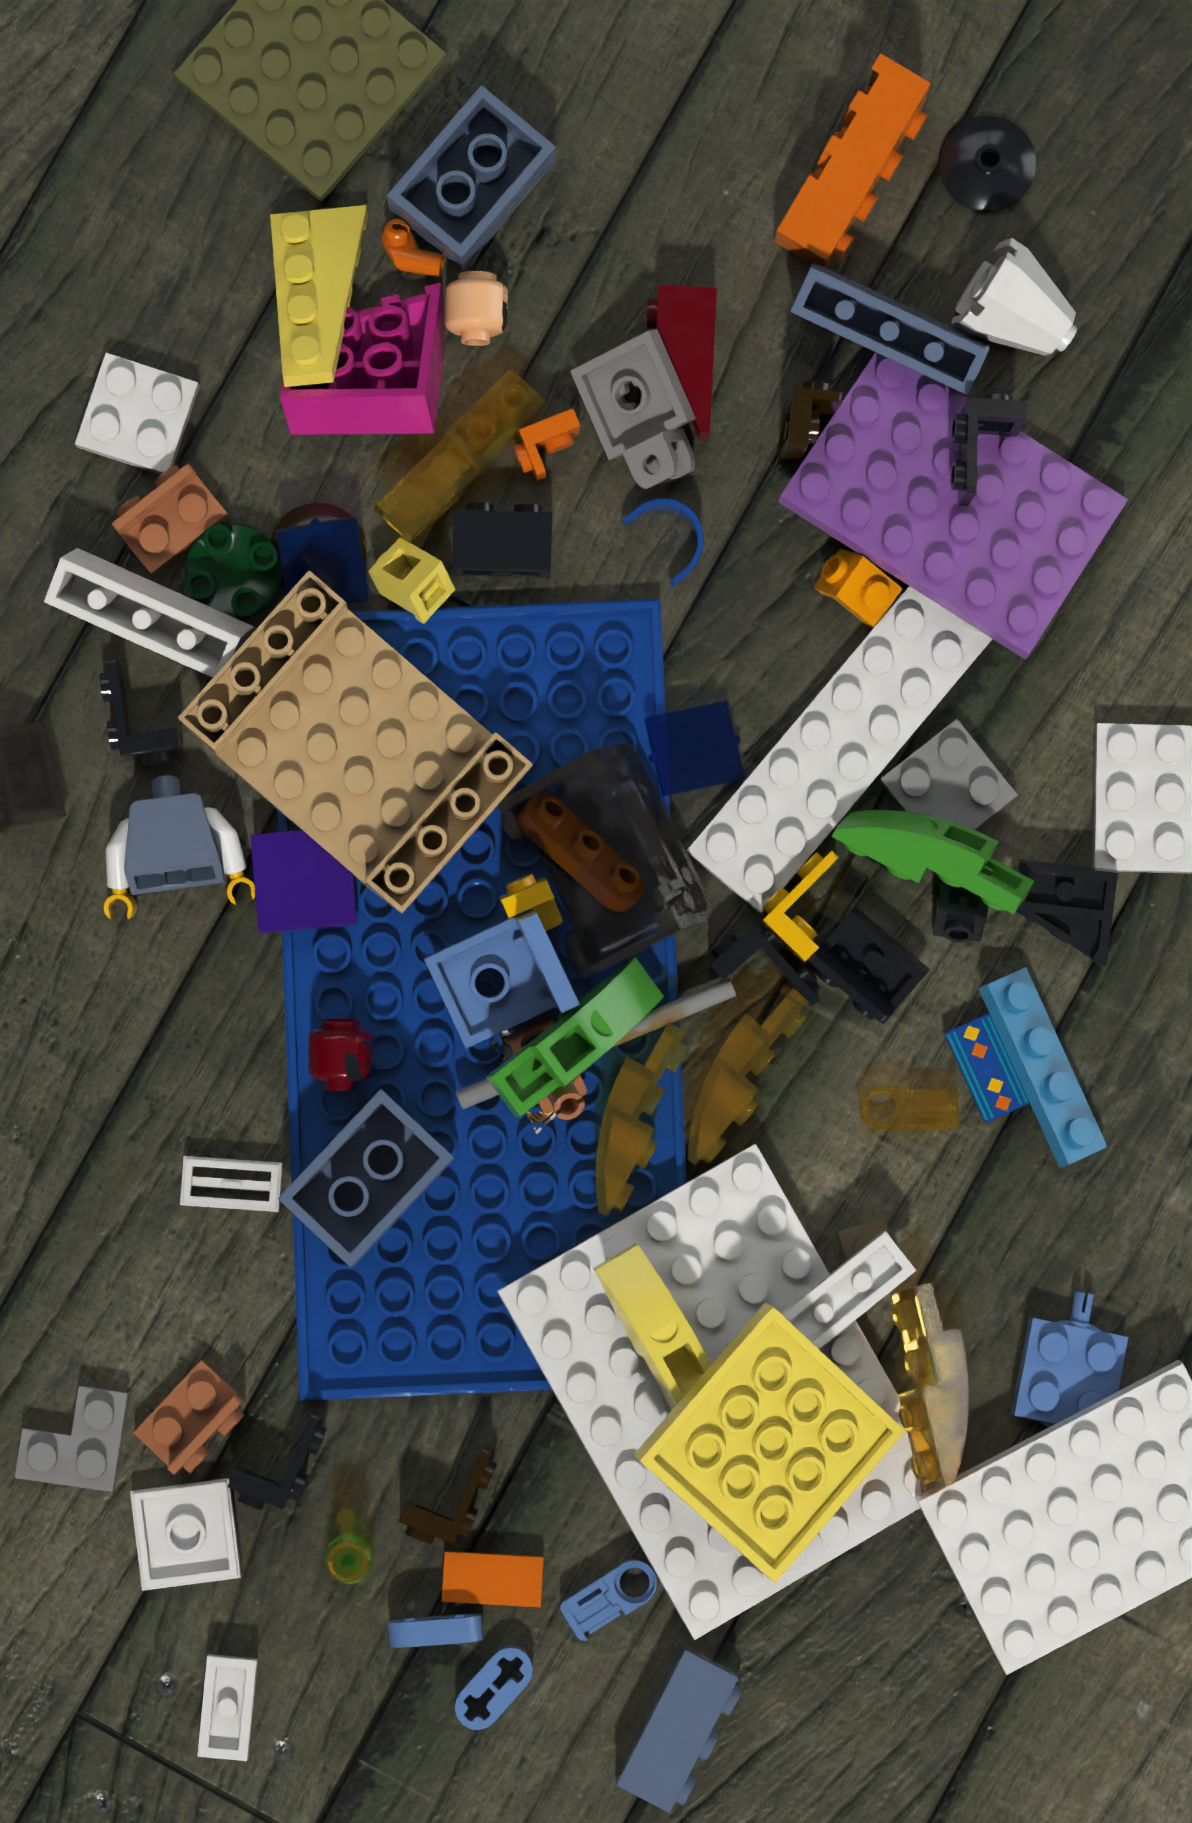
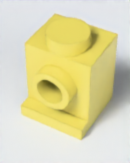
[368,537,456,624]

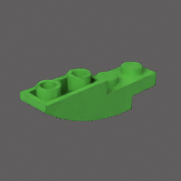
[832,810,1034,915]
[486,957,664,1117]

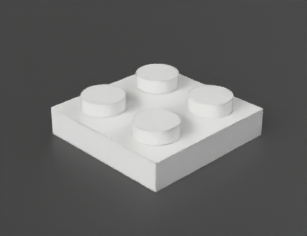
[75,353,200,475]

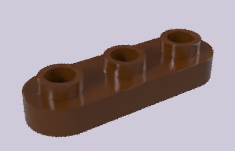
[518,793,644,912]

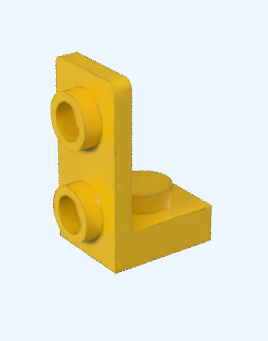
[761,851,839,964]

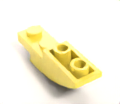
[593,1243,711,1411]

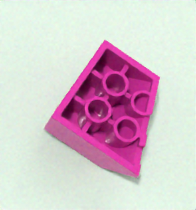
[280,282,445,435]

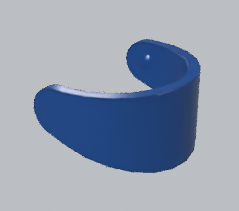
[622,498,703,587]

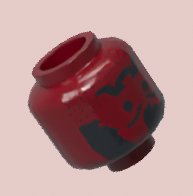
[308,1018,373,1091]

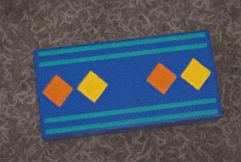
[943,1014,1030,1123]

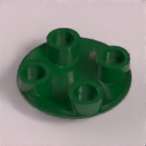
[185,523,282,620]

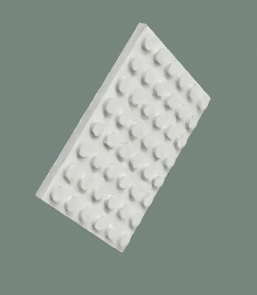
[497,1144,947,1640]

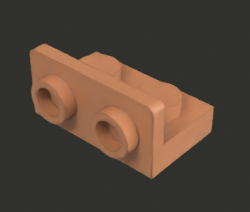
[112,464,229,577]
[133,1360,245,1475]

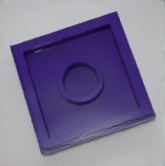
[250,830,358,934]

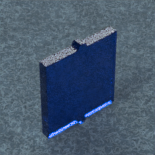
[275,516,369,604]
[644,700,745,797]

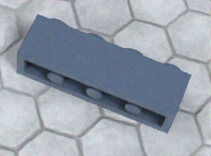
[790,262,990,395]

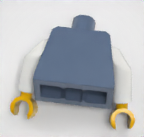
[104,775,255,920]

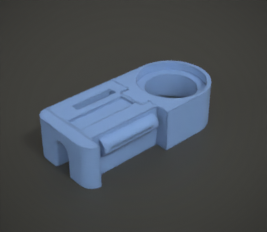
[560,1559,657,1641]

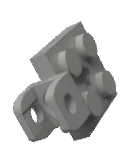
[570,329,696,489]

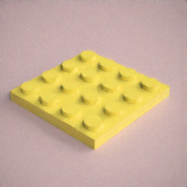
[633,1302,905,1583]

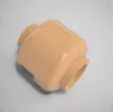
[445,271,508,346]

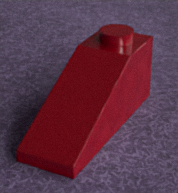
[646,285,717,441]

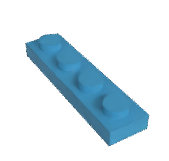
[978,967,1107,1168]

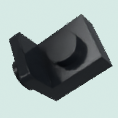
[932,879,988,943]

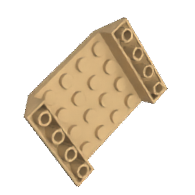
[178,570,533,914]

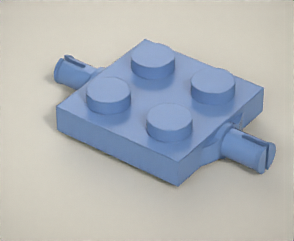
[1010,1291,1128,1427]

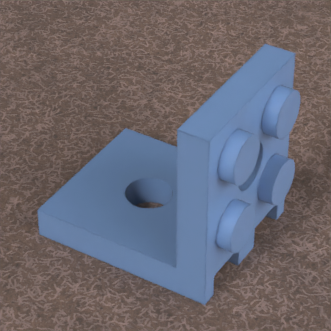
[423,908,580,1049]

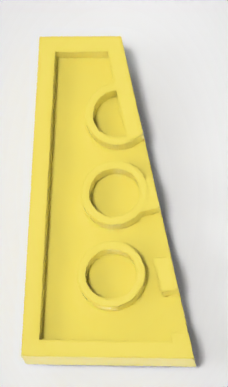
[270,205,368,387]

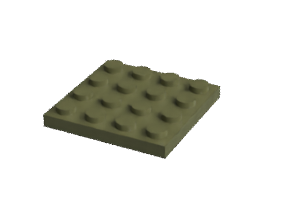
[173,0,447,202]

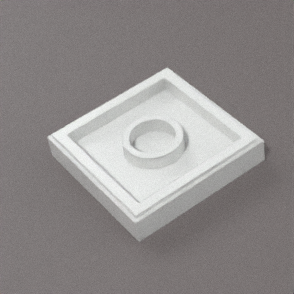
[130,1478,242,1591]

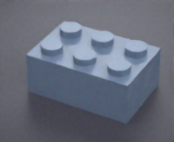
[387,85,557,271]
[278,1089,455,1268]

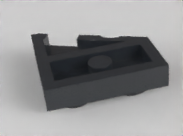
[1016,859,1118,966]

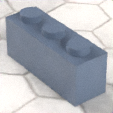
[616,1646,742,1813]

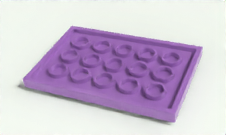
[778,352,1128,660]

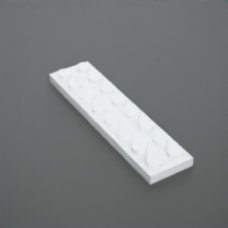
[686,586,992,915]

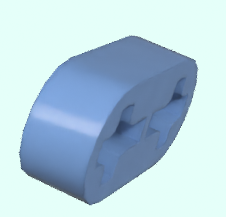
[387,1614,483,1648]
[455,1645,533,1730]

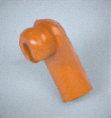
[382,219,445,278]

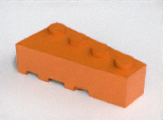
[774,53,931,268]

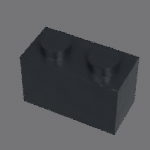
[452,502,553,578]

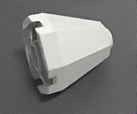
[951,238,1077,356]

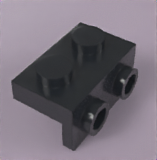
[809,906,930,1024]

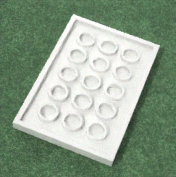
[915,1359,1192,1675]

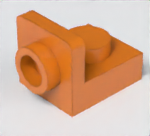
[513,408,581,481]

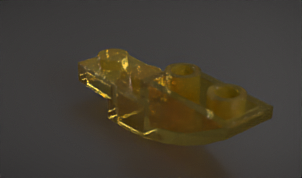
[374,368,546,543]
[686,989,808,1166]
[595,1022,689,1217]
[892,1283,969,1492]

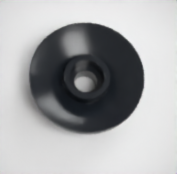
[939,116,1036,212]

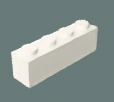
[44,548,254,678]

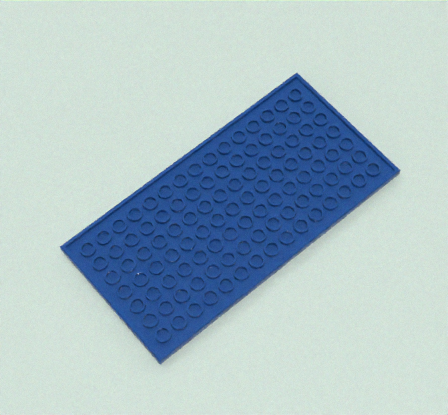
[277,598,687,1401]

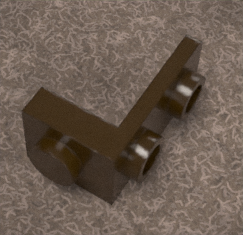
[398,1446,497,1545]

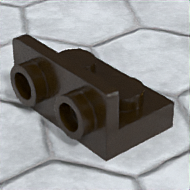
[779,381,843,464]

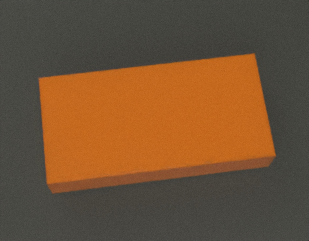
[442,1551,544,1607]

